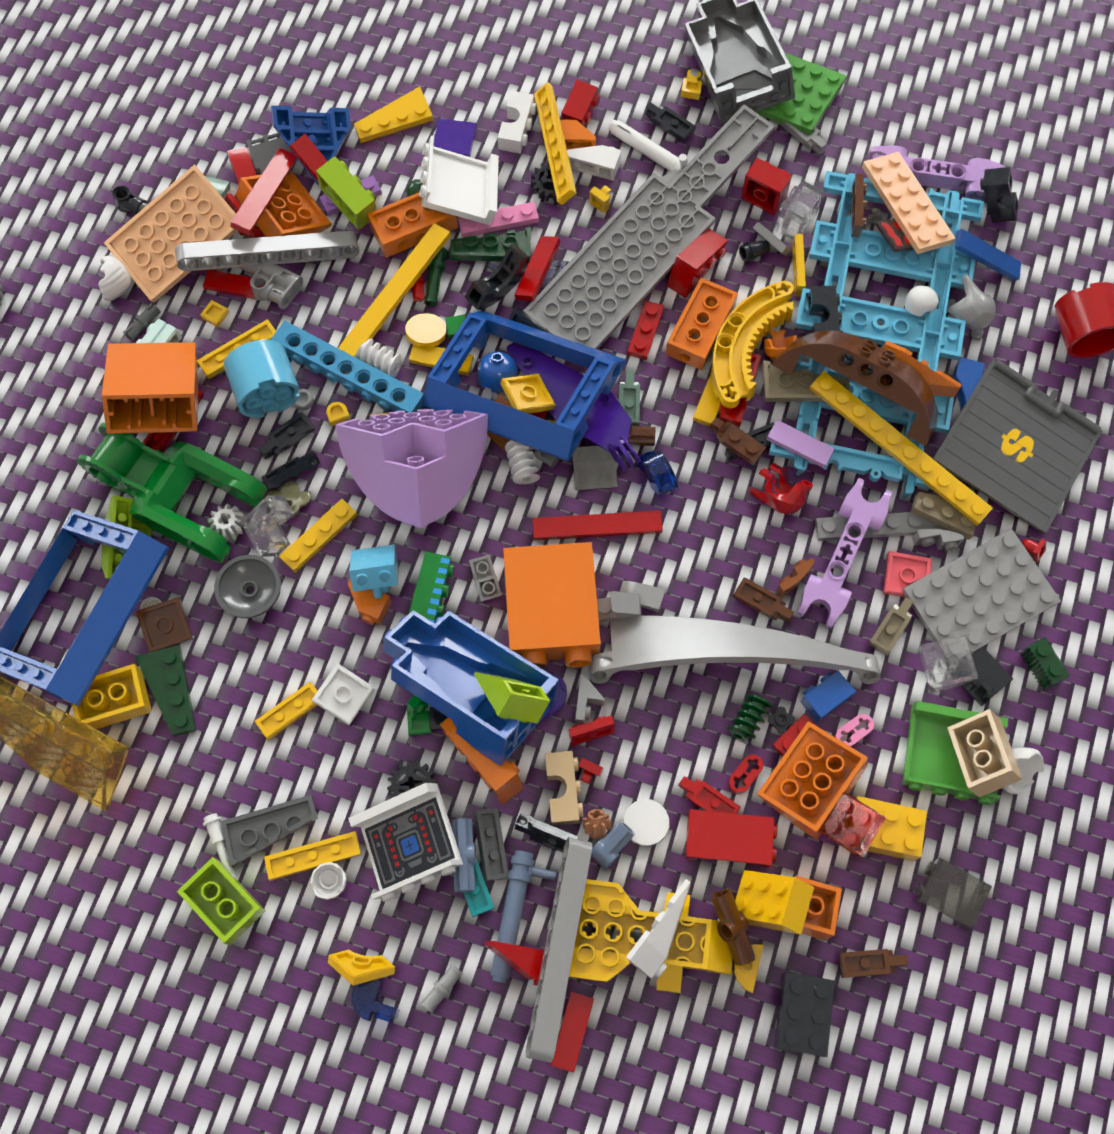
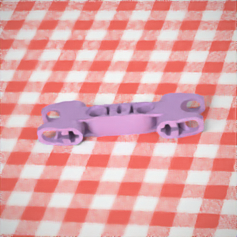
[866,145,1005,201]
[797,478,892,629]

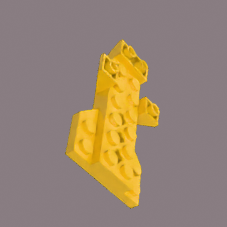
[569,879,733,993]

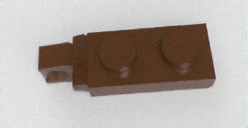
[710,417,767,465]
[733,578,794,623]
[838,949,908,978]

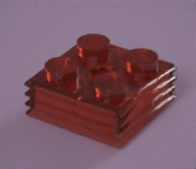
[820,792,886,858]

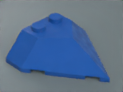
[271,106,351,185]

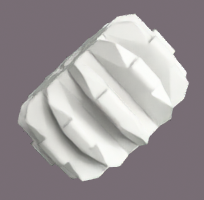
[208,504,246,541]

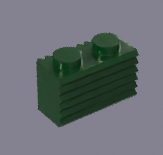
[1020,637,1070,691]

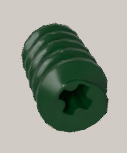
[728,694,774,745]

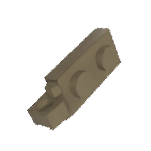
[868,597,914,656]

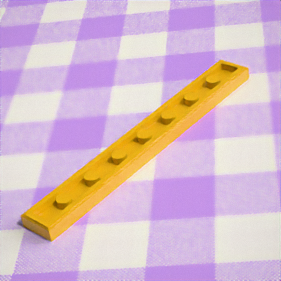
[534,82,577,205]
[338,223,451,357]

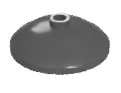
[214,555,281,619]

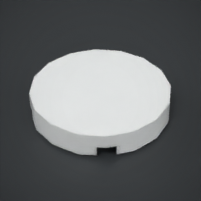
[623,799,669,846]

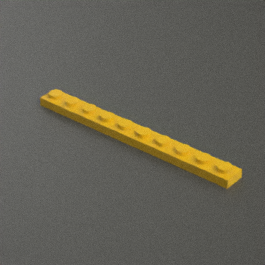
[809,371,992,526]

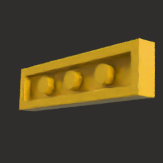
[197,319,276,379]
[279,499,358,573]
[264,831,362,881]

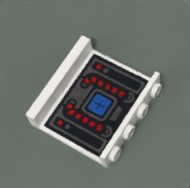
[348,783,463,902]

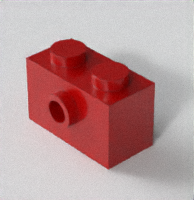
[561,79,600,127]

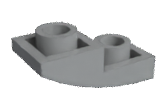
[912,529,964,551]
[469,554,502,602]

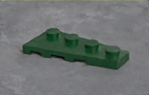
[135,645,197,737]

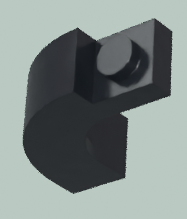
[465,244,528,310]

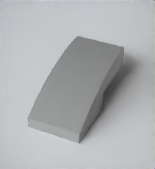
[619,581,665,612]

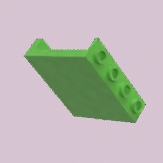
[902,701,1008,805]

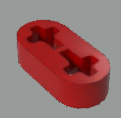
[728,754,763,795]

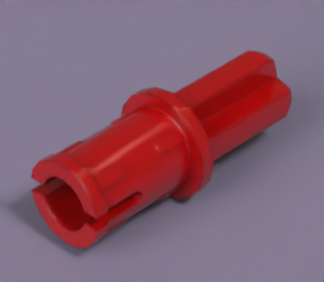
[412,274,425,302]

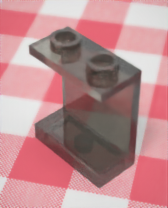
[914,858,992,931]

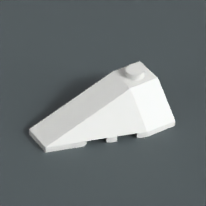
[626,879,691,980]

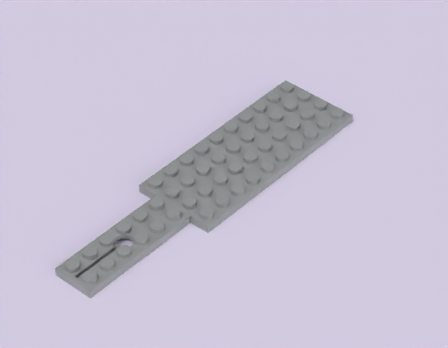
[524,105,775,349]

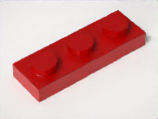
[627,300,664,361]

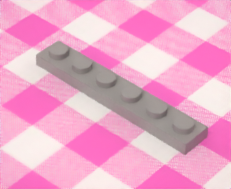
[815,512,947,541]

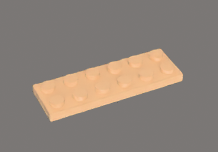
[862,152,956,254]

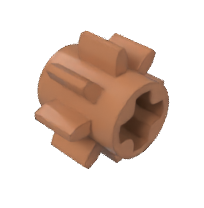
[582,809,612,839]

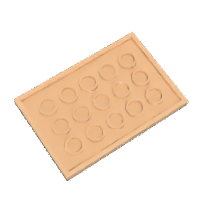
[104,164,238,303]

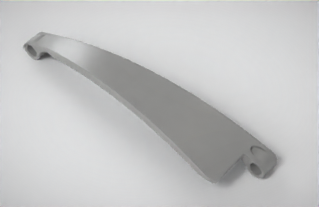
[589,616,880,684]

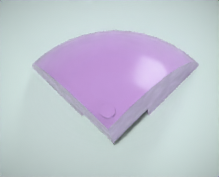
[335,409,488,528]

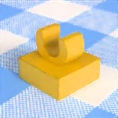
[589,185,611,213]

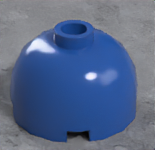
[477,351,518,393]

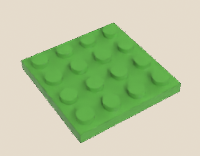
[756,52,847,135]

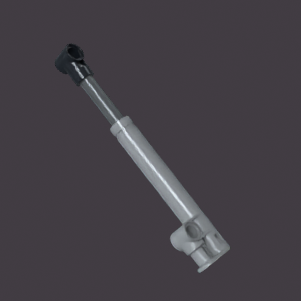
[112,186,303,310]

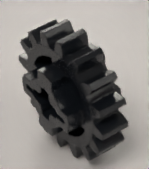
[531,161,556,202]
[387,760,438,798]

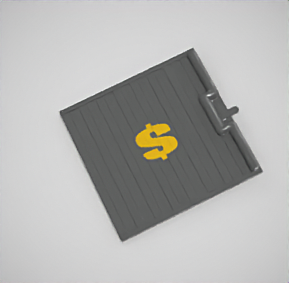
[933,359,1103,535]

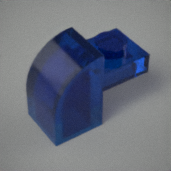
[636,451,679,496]
[351,980,400,1022]

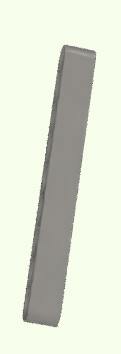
[175,231,360,271]
[526,837,592,1063]

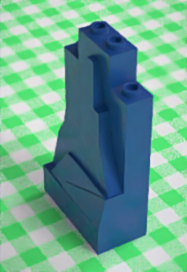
[383,611,559,766]

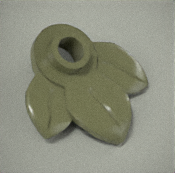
[268,481,311,518]

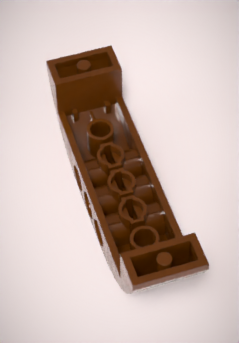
[772,330,937,446]

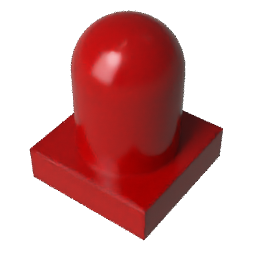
[1021,539,1046,563]

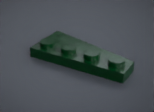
[449,227,531,262]

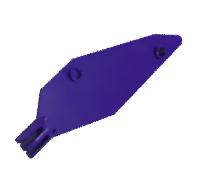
[506,344,641,471]

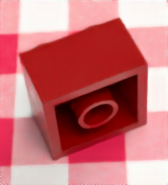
[741,158,792,216]

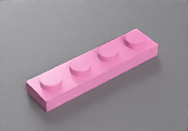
[458,202,539,238]

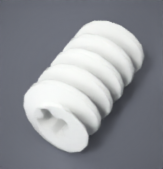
[355,338,401,378]
[505,440,540,484]

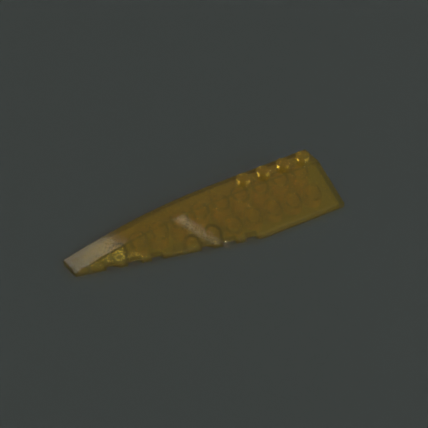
[0,676,129,811]

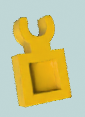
[680,70,703,100]

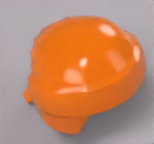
[764,330,798,362]

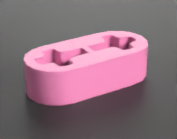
[834,714,874,747]

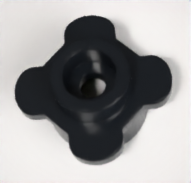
[768,706,795,733]

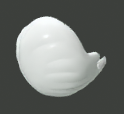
[99,256,131,301]
[1003,747,1045,794]

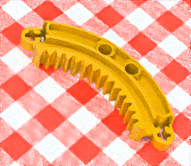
[711,281,794,408]

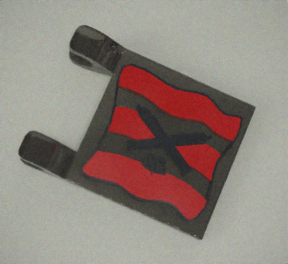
[867,208,914,252]

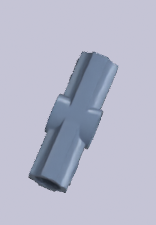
[452,818,476,893]

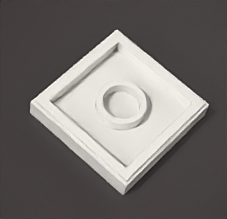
[311,663,375,725]

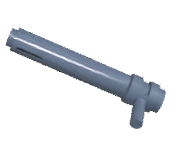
[490,850,556,983]

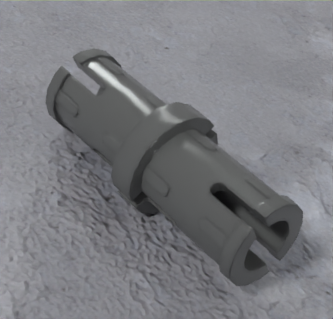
[123,303,161,341]

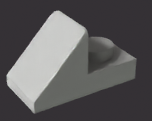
[597,591,641,623]
[575,675,605,724]

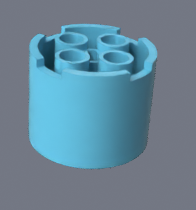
[224,340,300,418]

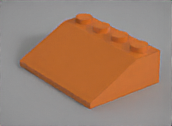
[236,171,332,237]
[757,721,868,840]

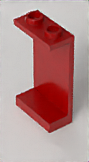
[685,809,778,868]

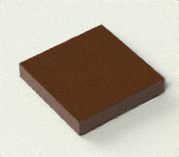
[136,597,194,652]

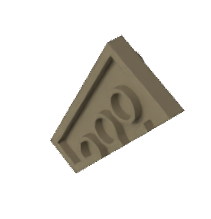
[762,360,850,402]

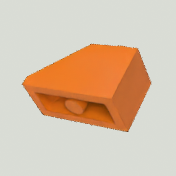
[560,119,596,150]
[348,579,392,625]

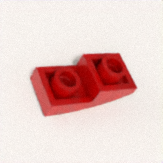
[227,147,256,185]

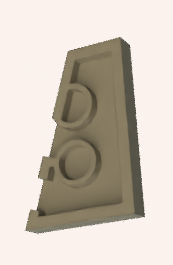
[911,492,976,540]

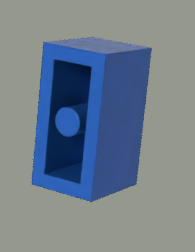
[800,670,856,723]

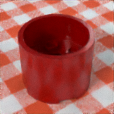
[1054,282,1114,358]

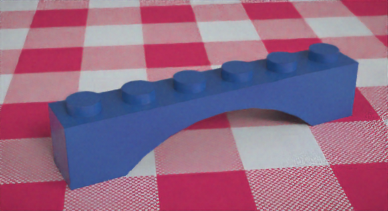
[948,357,985,479]

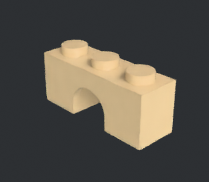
[545,751,583,826]

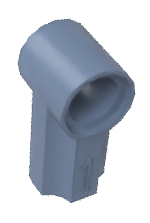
[591,821,635,869]

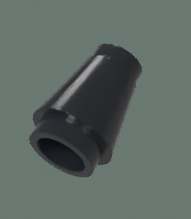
[739,240,770,262]

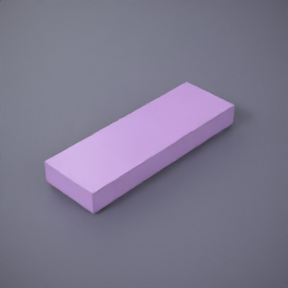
[766,420,835,468]

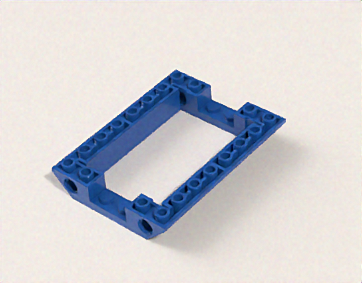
[422,311,627,462]
[0,510,169,707]

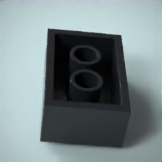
[774,972,835,1057]

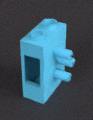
[349,544,398,598]

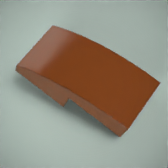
[776,558,815,598]

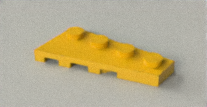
[354,87,433,143]

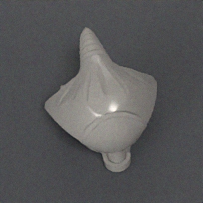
[946,274,996,339]

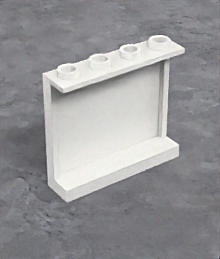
[419,136,499,225]

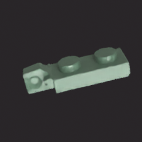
[619,370,640,426]

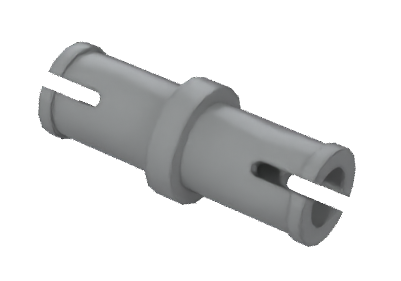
[421,964,463,1013]

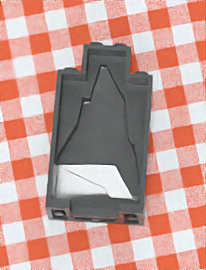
[684,0,795,124]

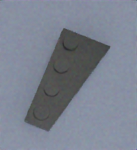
[221,795,318,867]

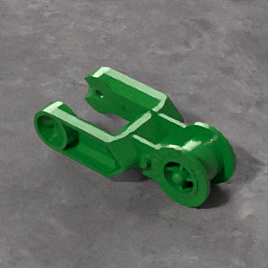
[77,423,268,563]

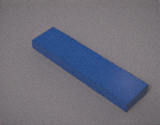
[954,228,1021,282]

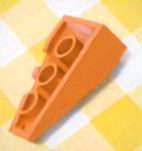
[883,341,962,397]

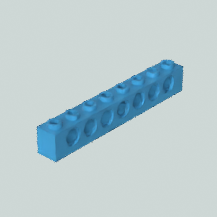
[271,321,424,413]

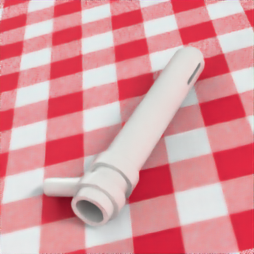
[609,120,688,174]

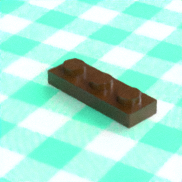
[851,174,867,237]

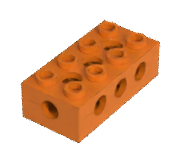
[367,192,458,258]
[665,278,738,370]

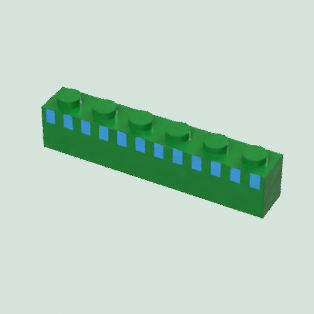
[409,552,455,623]

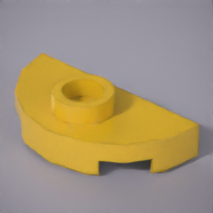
[734,944,763,993]

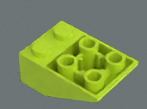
[474,672,550,723]

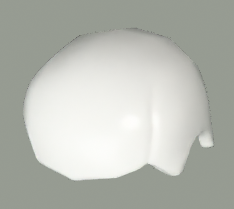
[904,286,939,317]
[310,862,347,900]

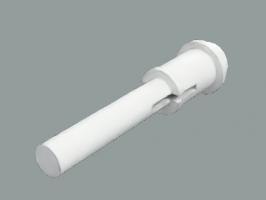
[203,813,238,880]

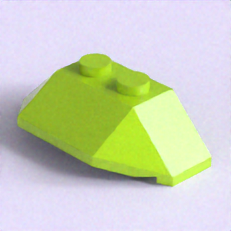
[101,495,152,579]

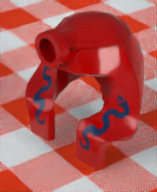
[749,463,813,514]

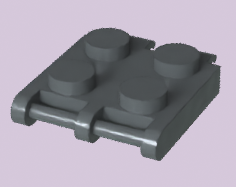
[246,133,291,174]

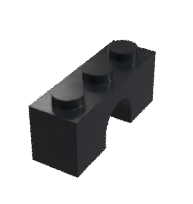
[980,167,1019,223]
[807,286,843,333]

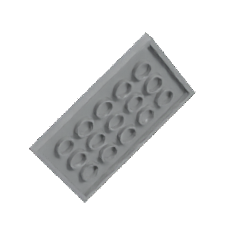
[902,528,1061,665]

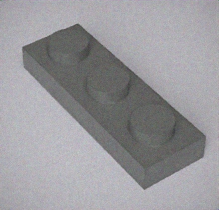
[473,808,508,882]

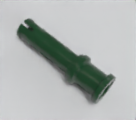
[424,247,448,307]

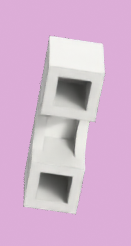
[498,91,537,154]

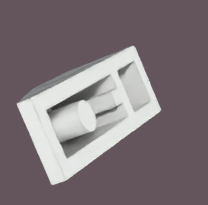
[567,145,621,181]

